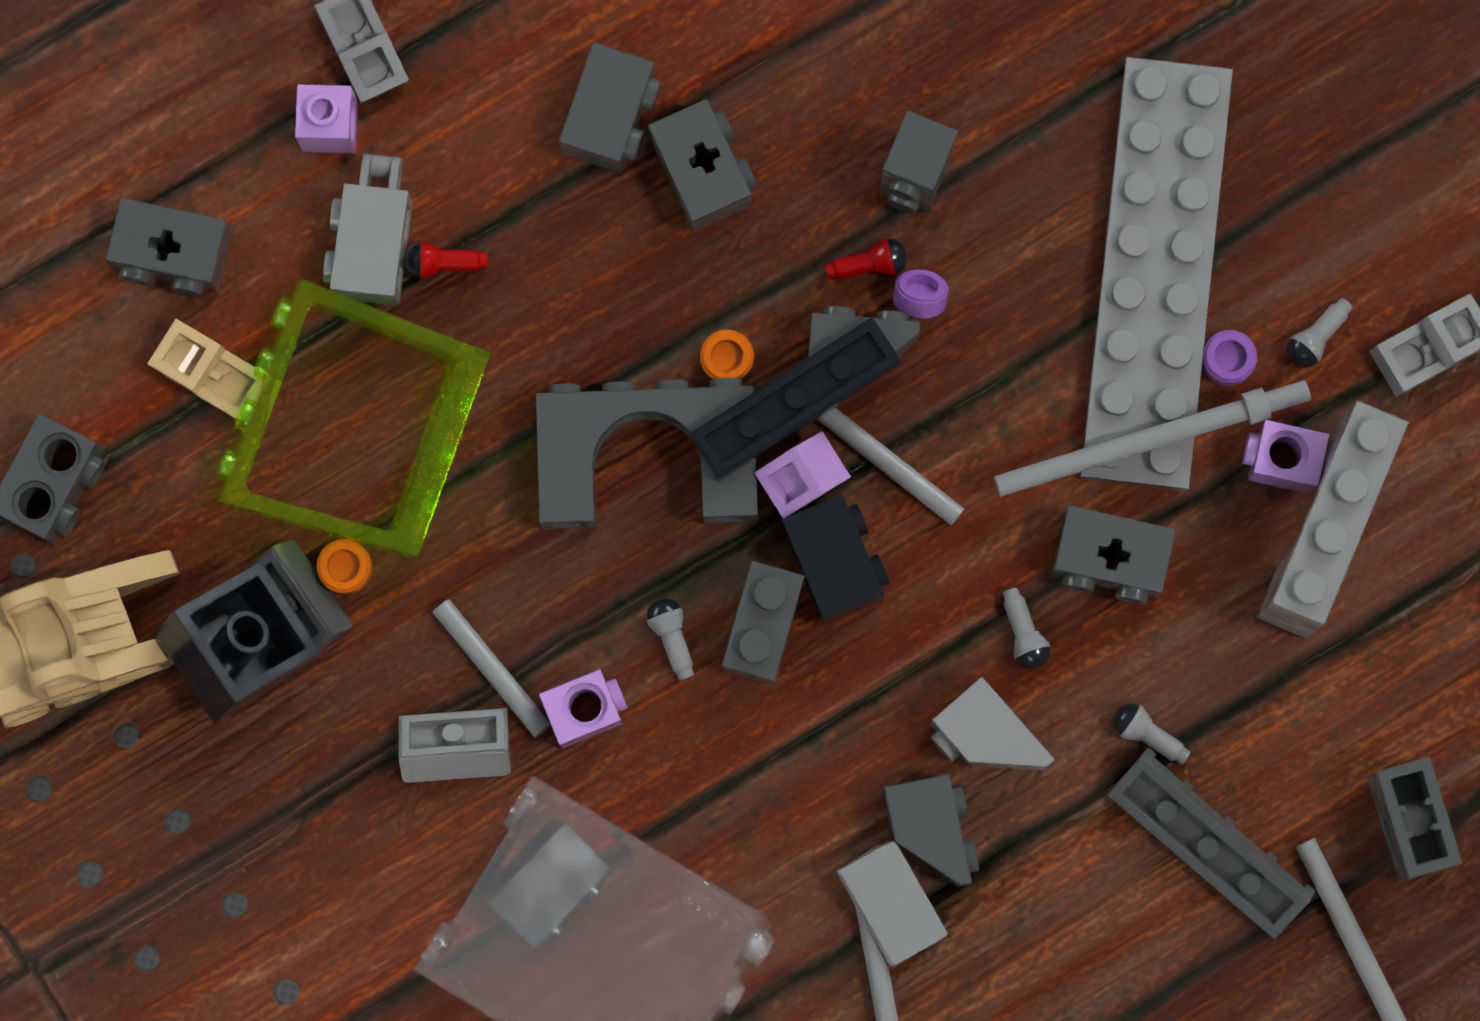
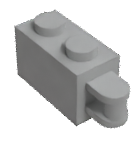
[323,154,413,306]

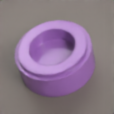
[893,269,949,318]
[1202,330,1257,386]

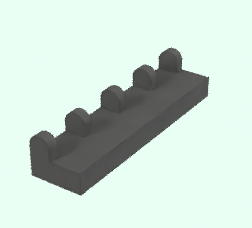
[1107,747,1315,940]

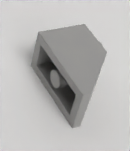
[930,677,1055,771]

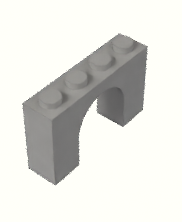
[1256,400,1409,639]

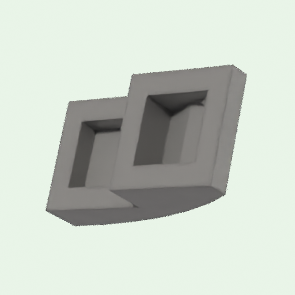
[314,0,409,103]
[1369,293,1480,397]

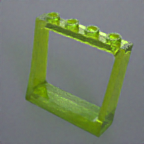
[216,279,491,558]

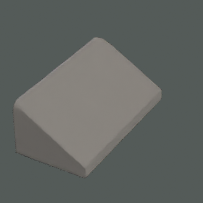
[399,708,511,783]
[836,840,947,967]

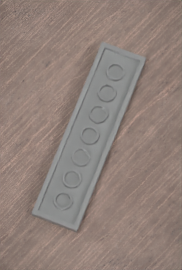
[1080,57,1233,492]

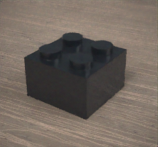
[154,562,321,724]

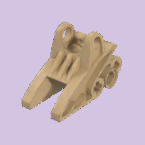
[0,550,180,728]

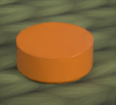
[700,330,754,381]
[317,539,373,595]

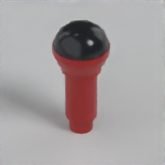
[825,238,907,280]
[405,241,488,279]

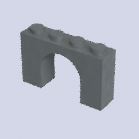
[536,378,758,530]

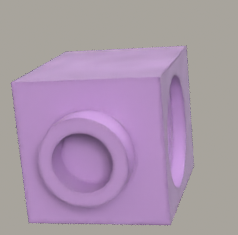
[295,85,358,153]
[1242,420,1329,494]
[755,431,851,518]
[539,670,627,749]

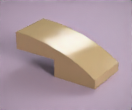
[147,319,273,425]

